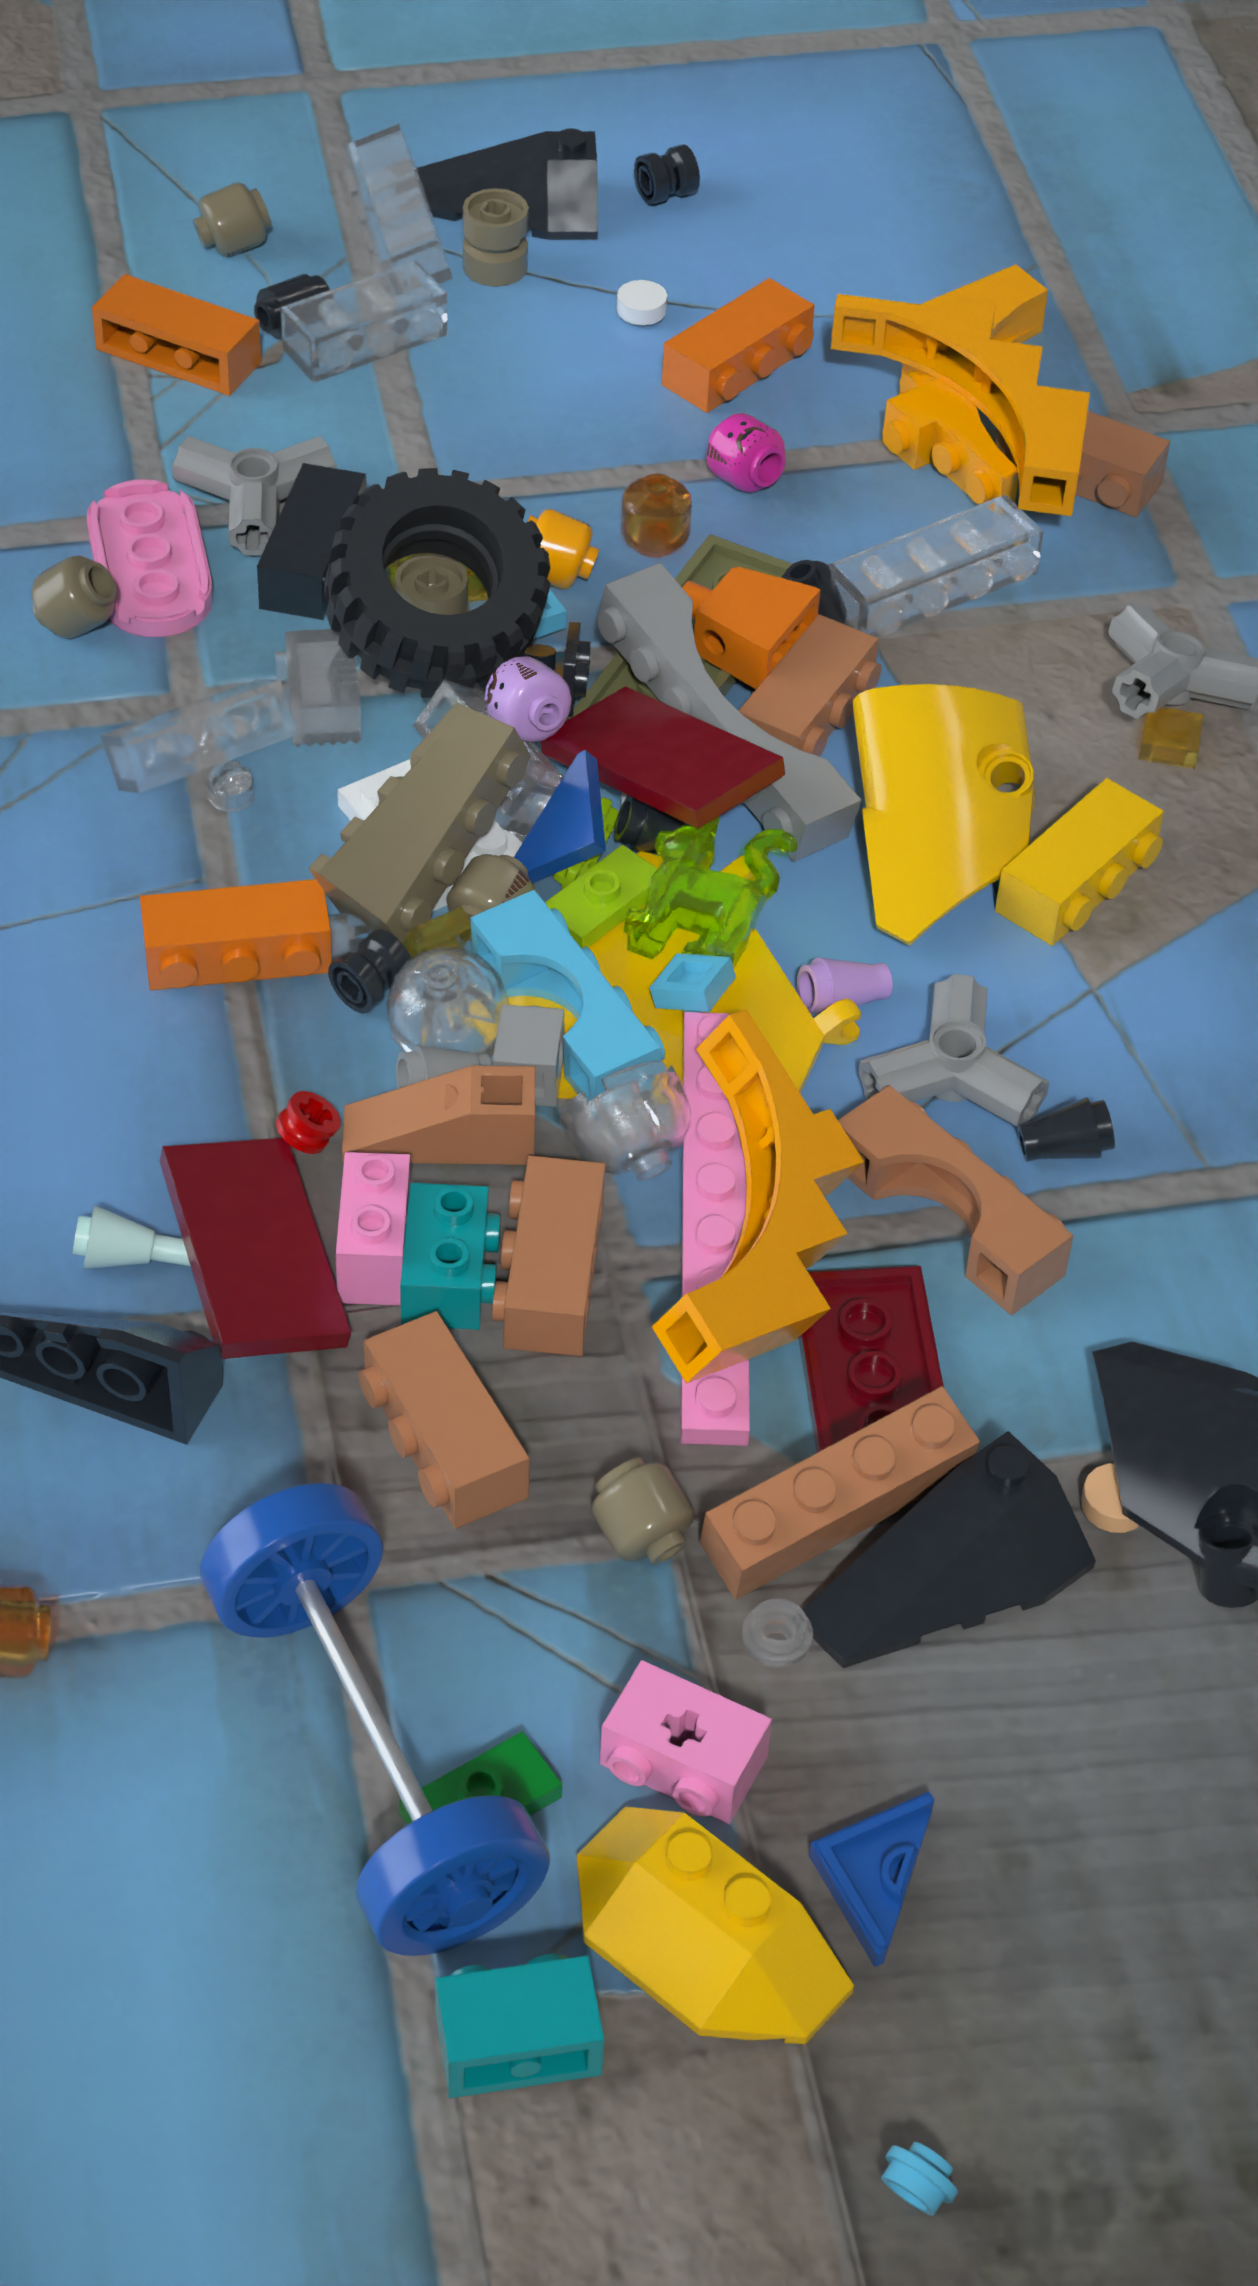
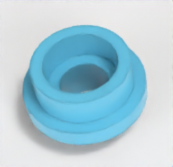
[881,2142,958,2216]

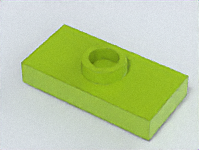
[545,844,666,948]

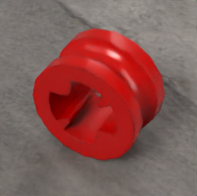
[276,1091,341,1154]

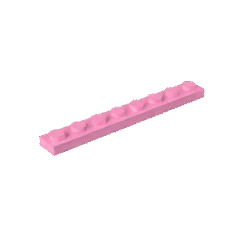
[681,1012,750,1446]

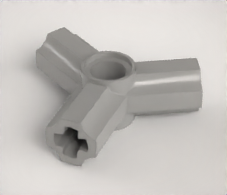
[172,436,337,556]
[1108,603,1258,719]
[858,974,1049,1127]

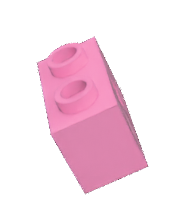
[336,1152,411,1305]
[600,1660,772,1824]

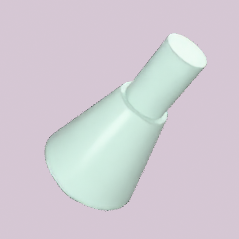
[72,1205,190,1269]

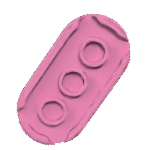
[87,479,213,637]

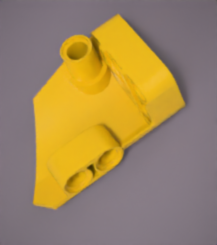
[853,684,1036,946]

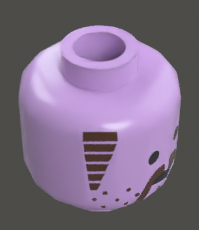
[484,656,572,742]

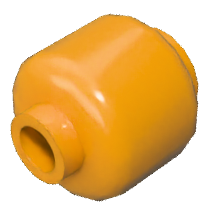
[528,509,600,590]

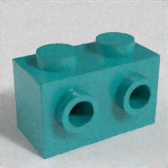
[400,1183,501,1330]
[435,1954,604,2099]

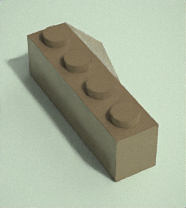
[308,702,531,949]

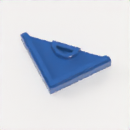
[514,750,606,883]
[808,1791,934,1967]

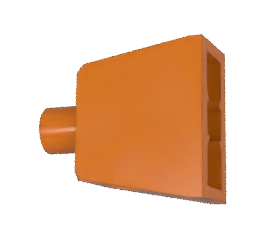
[682,567,820,689]

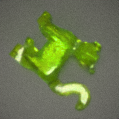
[624,817,798,968]

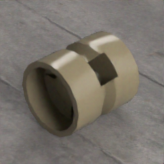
[463,188,529,287]
[395,554,468,615]

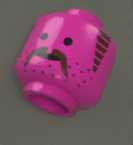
[706,413,786,493]

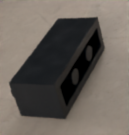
[257,463,367,620]

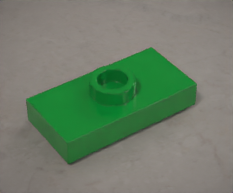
[399,1731,562,1825]

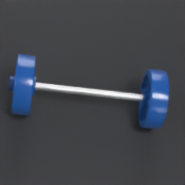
[200,1483,550,1956]

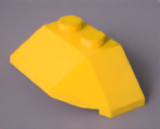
[576,1806,854,2045]

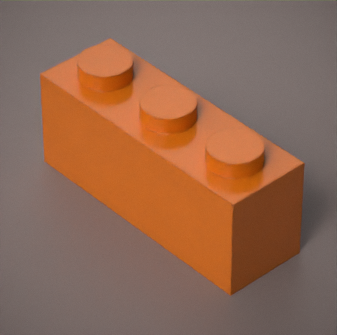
[92,274,261,396]
[662,278,815,413]
[140,879,332,991]

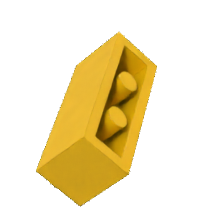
[995,778,1164,946]

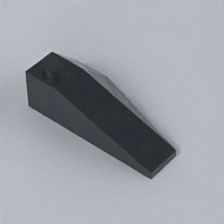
[398,128,598,240]
[0,1312,223,1445]
[796,1431,1096,1668]

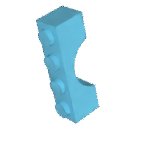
[470,890,665,1118]

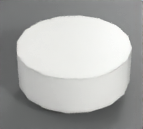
[616,280,668,326]

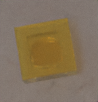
[1138,707,1204,769]
[403,907,471,973]

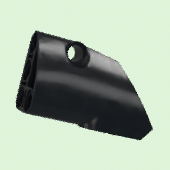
[1092,1342,1258,1608]

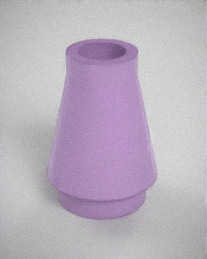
[797,957,893,1015]

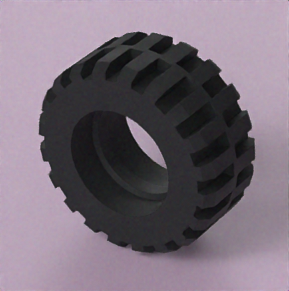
[324,468,551,699]

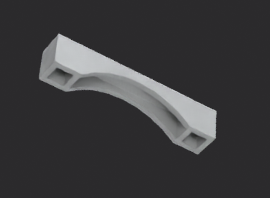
[596,562,862,862]

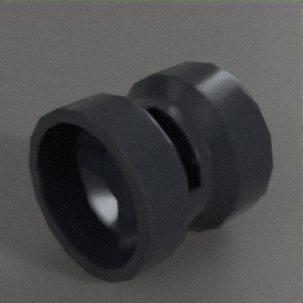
[634,144,700,205]
[328,929,414,1014]

